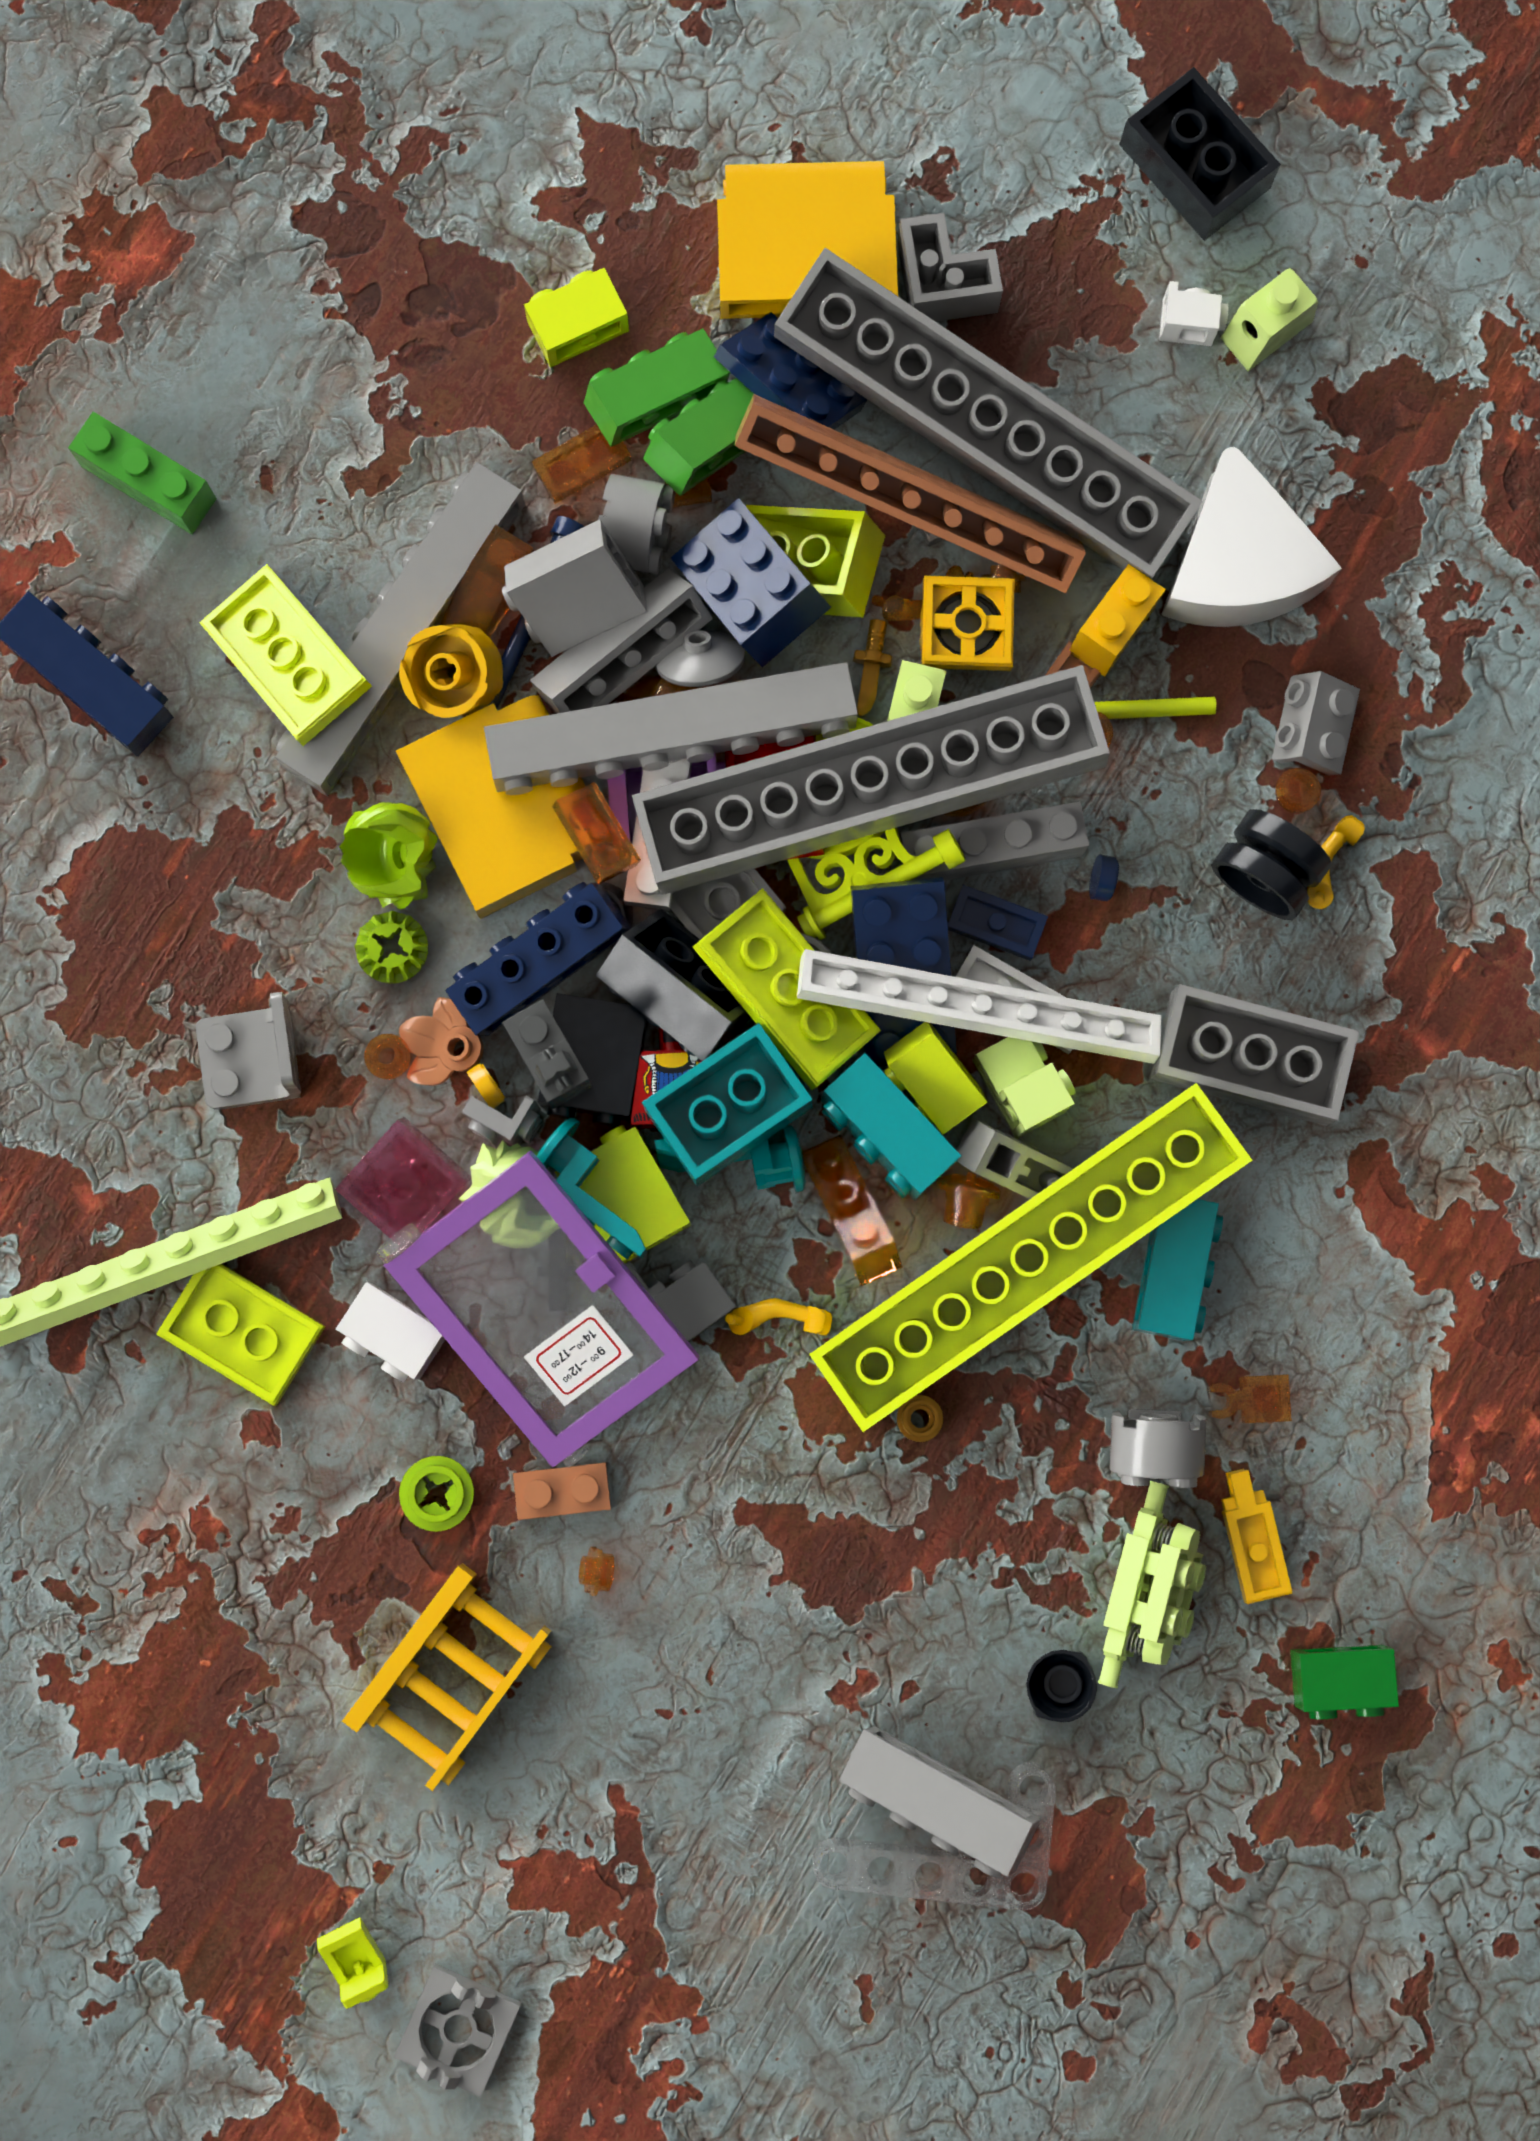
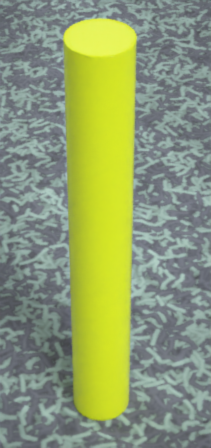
[1094,697,1216,720]

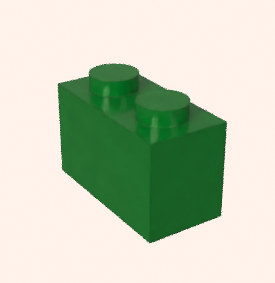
[1290,1645,1399,1719]

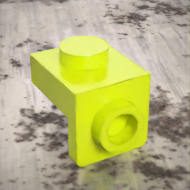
[317,1917,389,2009]

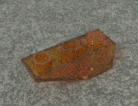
[802,1135,903,1286]

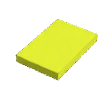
[156,1264,326,1406]

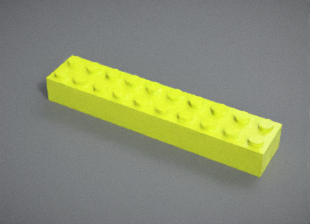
[809,1083,1252,1432]

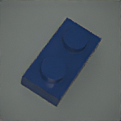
[948,884,1048,961]

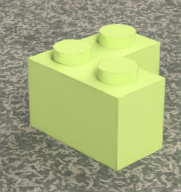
[972,1037,1076,1139]

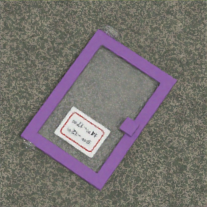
[375,1150,699,1468]

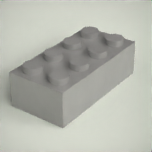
[1149,984,1359,1126]

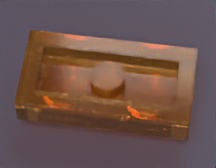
[531,424,632,504]
[552,782,641,885]

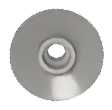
[656,630,745,687]

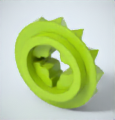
[354,910,428,984]
[399,1456,475,1531]

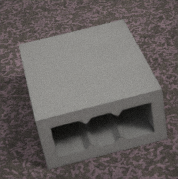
[502,519,647,657]

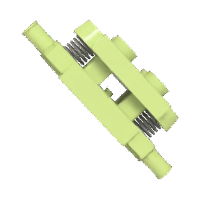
[1098,1481,1206,1688]

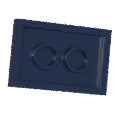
[714,312,868,430]

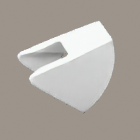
[1162,447,1342,627]

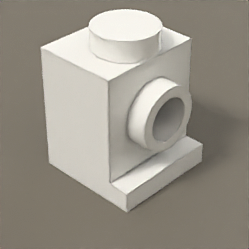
[1159,281,1228,346]

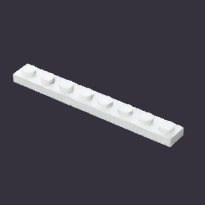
[797,949,1161,1064]

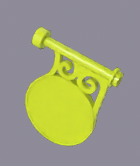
[787,717,966,940]

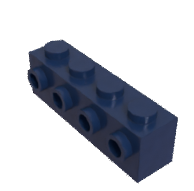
[0,591,174,757]
[445,882,631,1036]

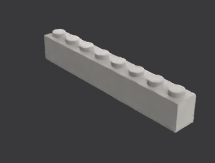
[275,462,525,797]
[484,662,858,795]

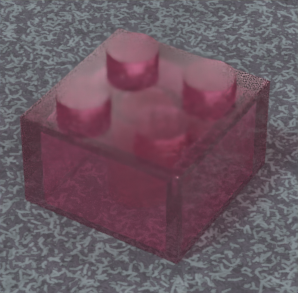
[335,1117,472,1250]

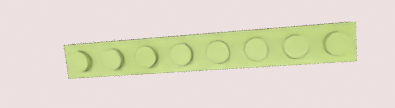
[0,1177,342,1347]

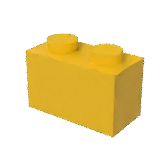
[1069,564,1166,677]

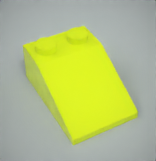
[746,505,885,618]

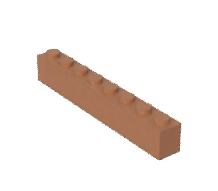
[735,394,1086,593]

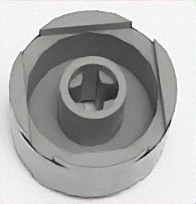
[598,474,676,574]
[1110,1409,1206,1488]

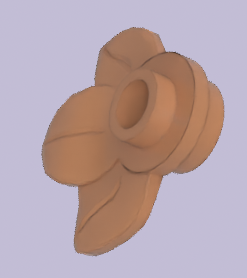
[399,997,483,1086]

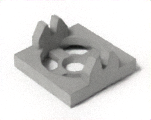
[394,1963,522,2097]

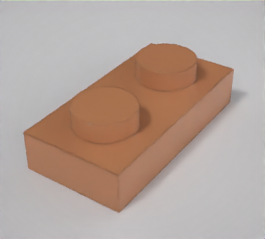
[513,1462,611,1520]

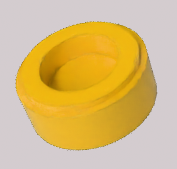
[466,1063,506,1109]

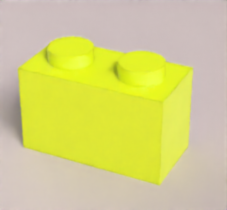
[524,268,629,368]
[884,1022,988,1135]

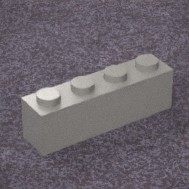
[530,568,713,714]
[900,801,1089,881]
[839,1726,1041,1878]

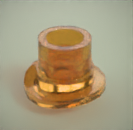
[937,1172,1001,1229]

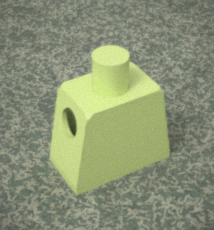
[1220,268,1318,371]
[887,660,946,721]

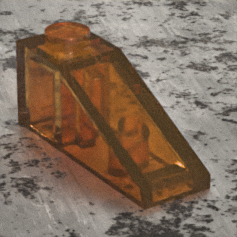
[440,524,534,668]

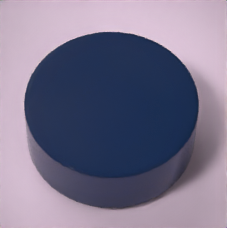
[1089,854,1119,902]

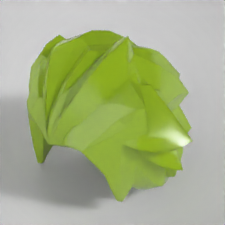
[339,802,438,909]

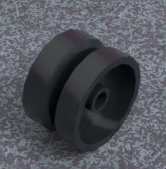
[1211,809,1332,920]

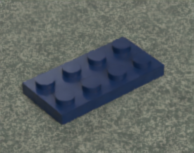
[850,877,957,1066]

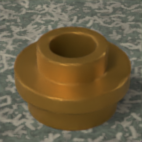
[897,1395,943,1442]

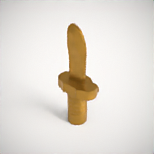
[853,619,893,716]

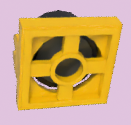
[919,576,1015,671]

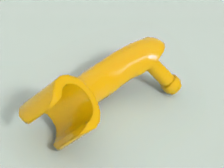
[1307,815,1365,909]
[725,1298,833,1336]

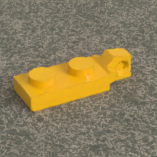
[1221,1469,1292,1604]

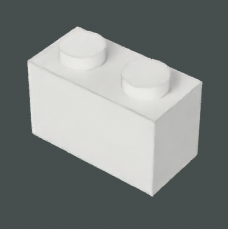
[336,1282,445,1383]

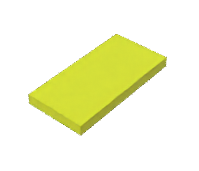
[199,564,372,746]
[692,888,881,1090]

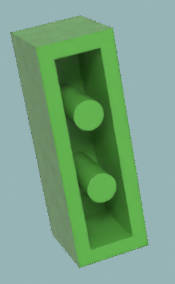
[584,328,731,447]
[643,378,754,496]
[68,411,217,535]

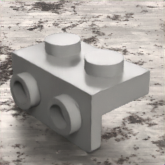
[1272,671,1360,776]
[462,1096,543,1146]

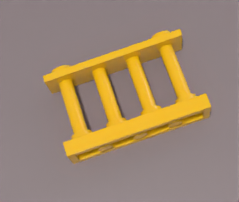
[342,1563,552,1791]

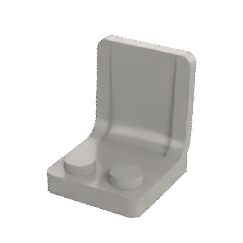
[196,992,301,1110]

